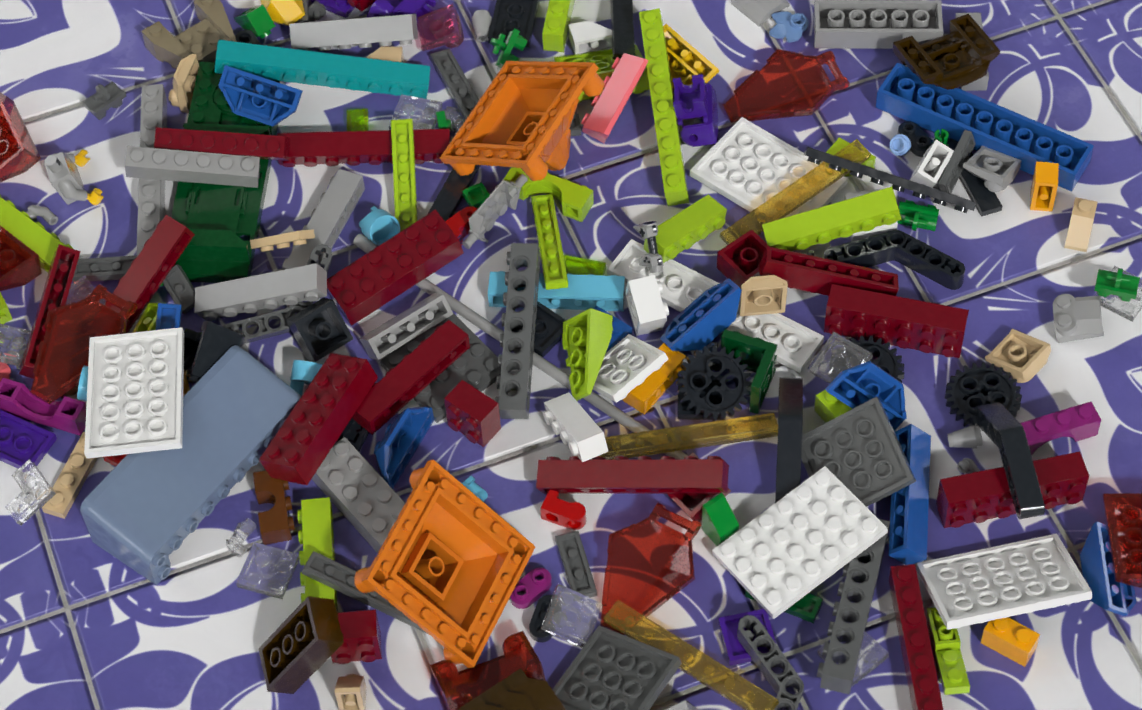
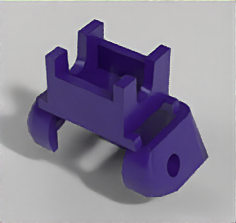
[367,0,436,25]
[673,74,718,147]

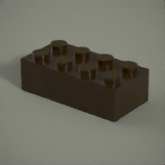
[258,596,344,694]

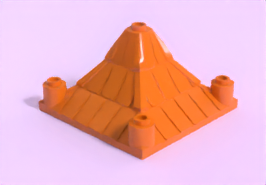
[440,61,604,181]
[354,459,536,668]

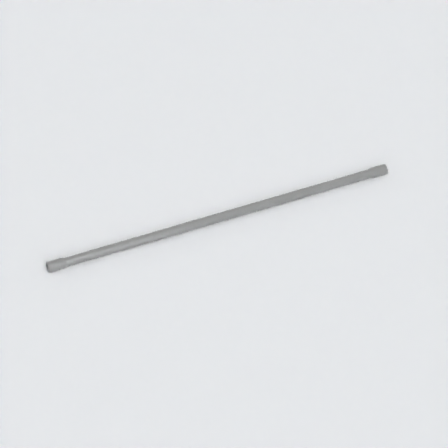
[353,234,688,459]

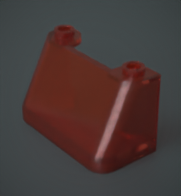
[430,631,546,710]

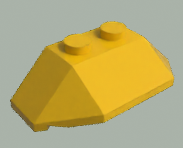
[260,0,305,26]
[664,24,719,89]

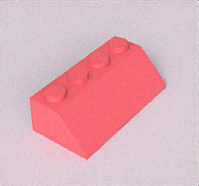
[581,53,648,143]

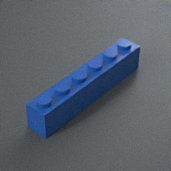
[889,424,931,565]

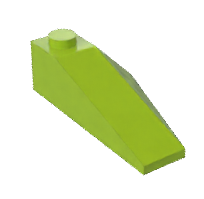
[562,308,613,401]

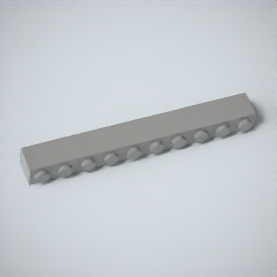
[137,84,167,256]

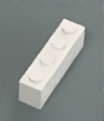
[543,392,609,462]

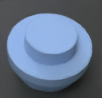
[890,134,911,156]

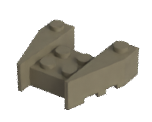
[141,0,237,69]

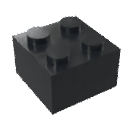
[286,297,353,362]

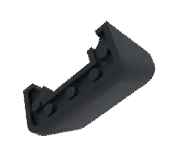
[184,321,244,384]

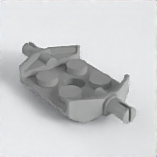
[462,174,528,249]

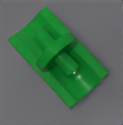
[490,29,528,68]
[897,200,939,231]
[1094,268,1140,302]

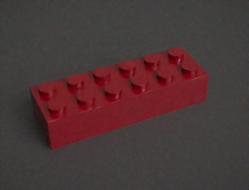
[327,209,464,326]
[824,284,969,358]
[259,353,378,485]
[936,452,1089,528]

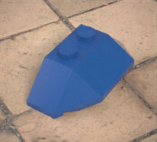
[218,65,303,127]
[660,278,742,351]
[825,361,907,431]
[374,406,434,489]
[1080,521,1137,616]

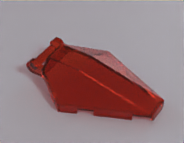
[722,49,850,123]
[30,284,137,404]
[600,503,701,635]

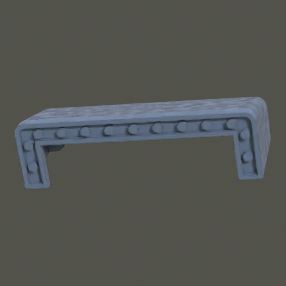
[80,345,302,586]

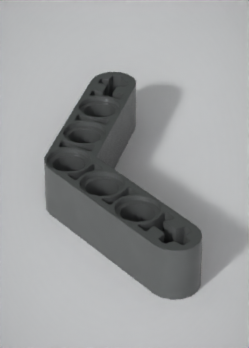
[223,244,332,345]
[737,615,804,710]

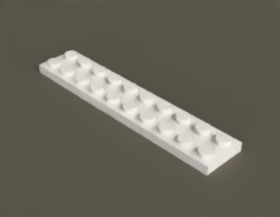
[607,239,824,374]

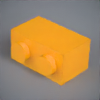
[1030,162,1059,212]
[981,617,1040,667]

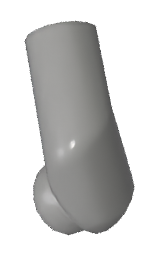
[26,205,58,226]
[958,458,980,474]

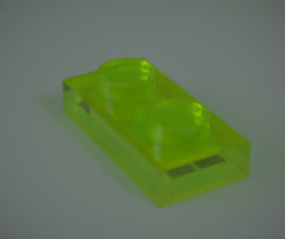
[347,108,369,131]

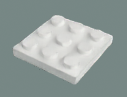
[593,334,668,403]

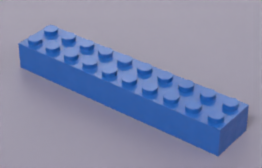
[876,62,1094,192]

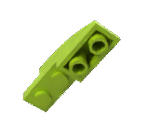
[926,607,970,695]

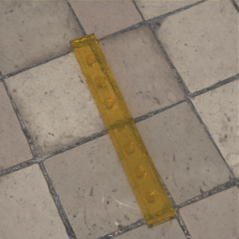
[720,139,871,245]
[599,413,778,460]
[603,600,779,710]

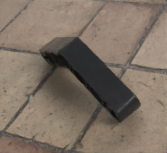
[823,230,965,290]
[775,377,803,503]
[975,402,1045,519]

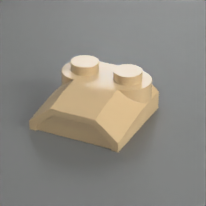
[169,54,199,113]
[739,275,788,316]
[985,329,1051,383]

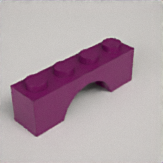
[0,378,86,436]
[1020,401,1101,455]

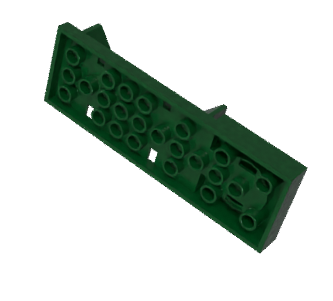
[171,62,286,283]

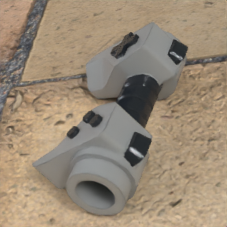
[633,221,664,273]

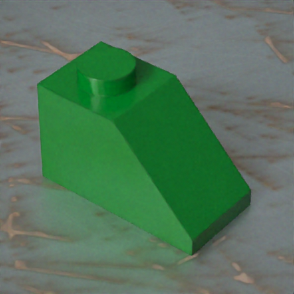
[234,5,275,39]
[702,493,739,546]

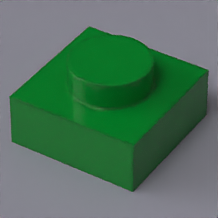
[436,111,452,132]
[462,182,490,209]

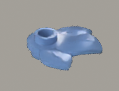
[769,11,809,43]

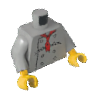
[44,150,104,205]

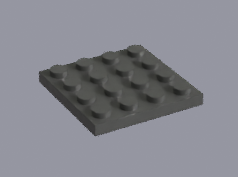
[380,313,501,423]
[801,397,916,507]
[553,626,682,710]

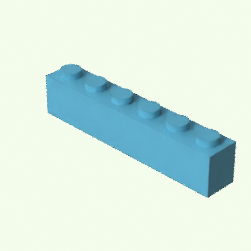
[488,271,625,311]

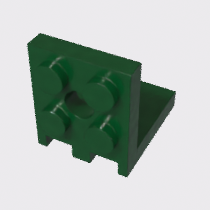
[721,329,778,414]

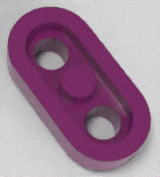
[510,568,552,609]

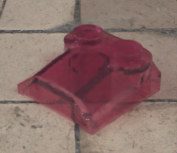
[417,3,464,51]

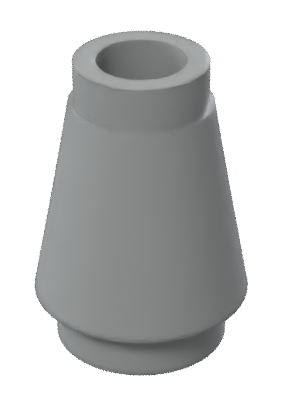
[471,10,492,42]
[947,425,983,448]

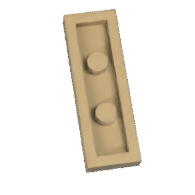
[250,229,315,252]

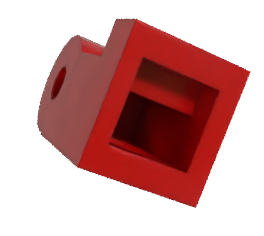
[445,206,477,246]
[540,489,586,530]

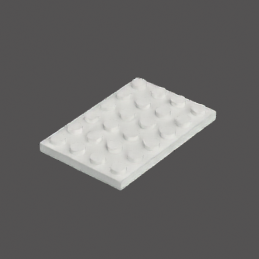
[690,117,848,222]
[84,327,184,459]
[712,466,888,619]
[917,534,1092,630]

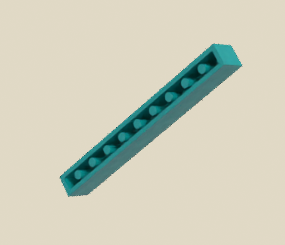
[215,40,430,99]

